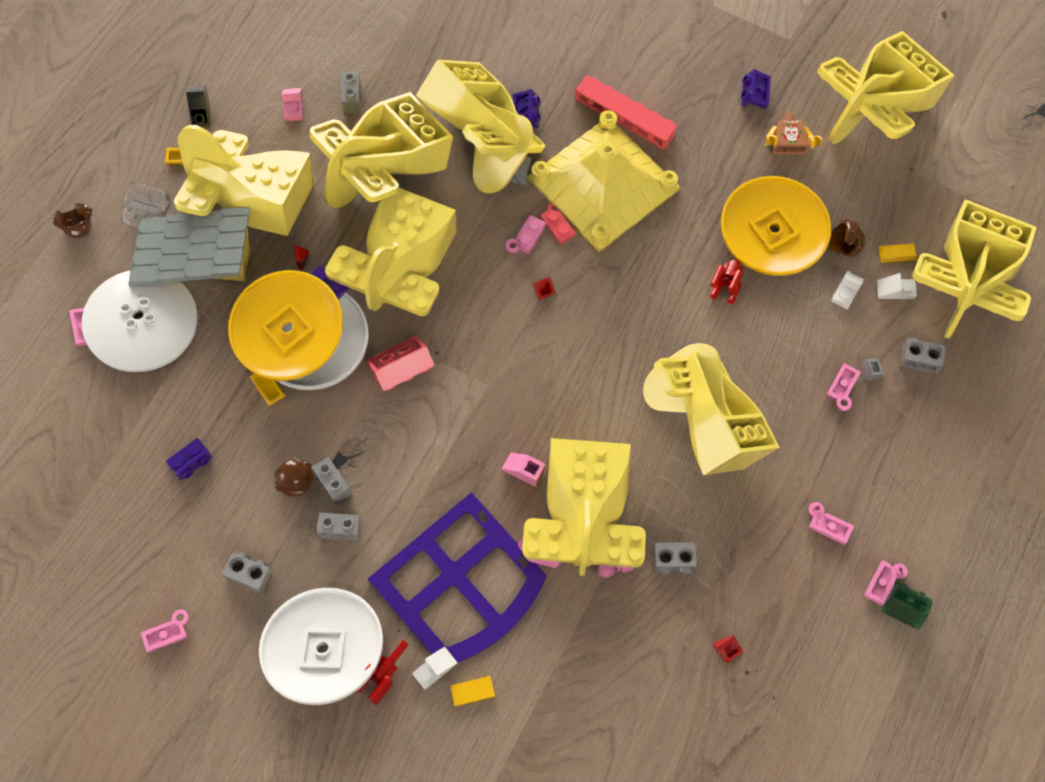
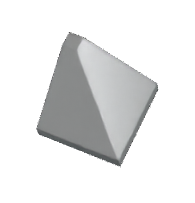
[862,359,885,381]

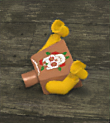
[765,113,822,154]

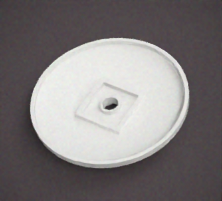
[82,271,198,372]
[278,293,369,390]
[259,588,383,705]

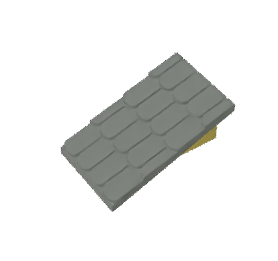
[128,207,250,287]

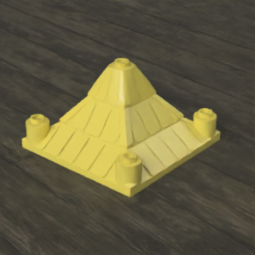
[528,111,680,252]

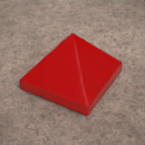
[533,276,556,300]

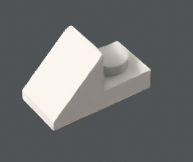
[831,271,864,309]
[876,273,917,299]
[412,647,457,690]

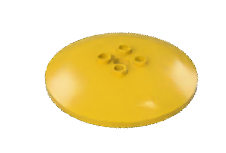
[720,176,831,276]
[228,270,343,381]

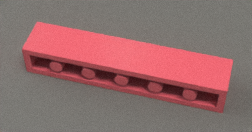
[575,75,677,150]

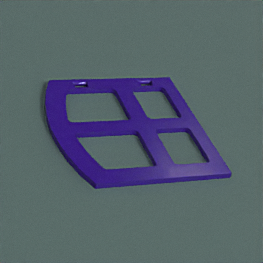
[368,492,547,663]

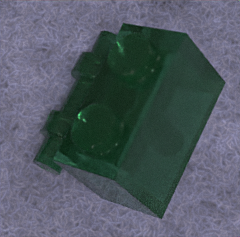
[881,581,933,630]

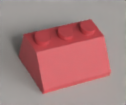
[365,335,435,391]

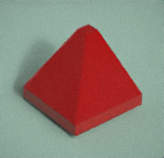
[294,245,309,270]
[712,635,743,664]

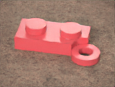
[540,202,576,245]

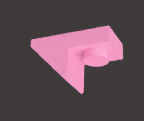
[282,88,303,121]

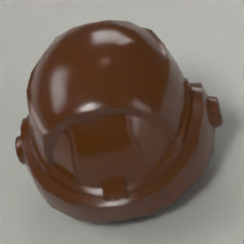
[53,203,93,238]
[828,219,865,257]
[275,457,314,497]

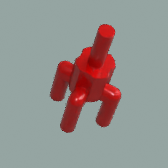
[710,258,743,305]
[357,640,409,706]

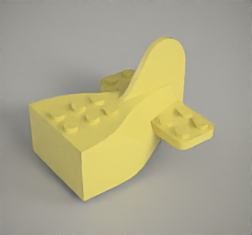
[817,31,955,144]
[416,60,545,193]
[310,92,453,208]
[174,125,314,236]
[325,187,456,316]
[912,200,1037,339]
[643,343,780,475]
[522,438,646,576]

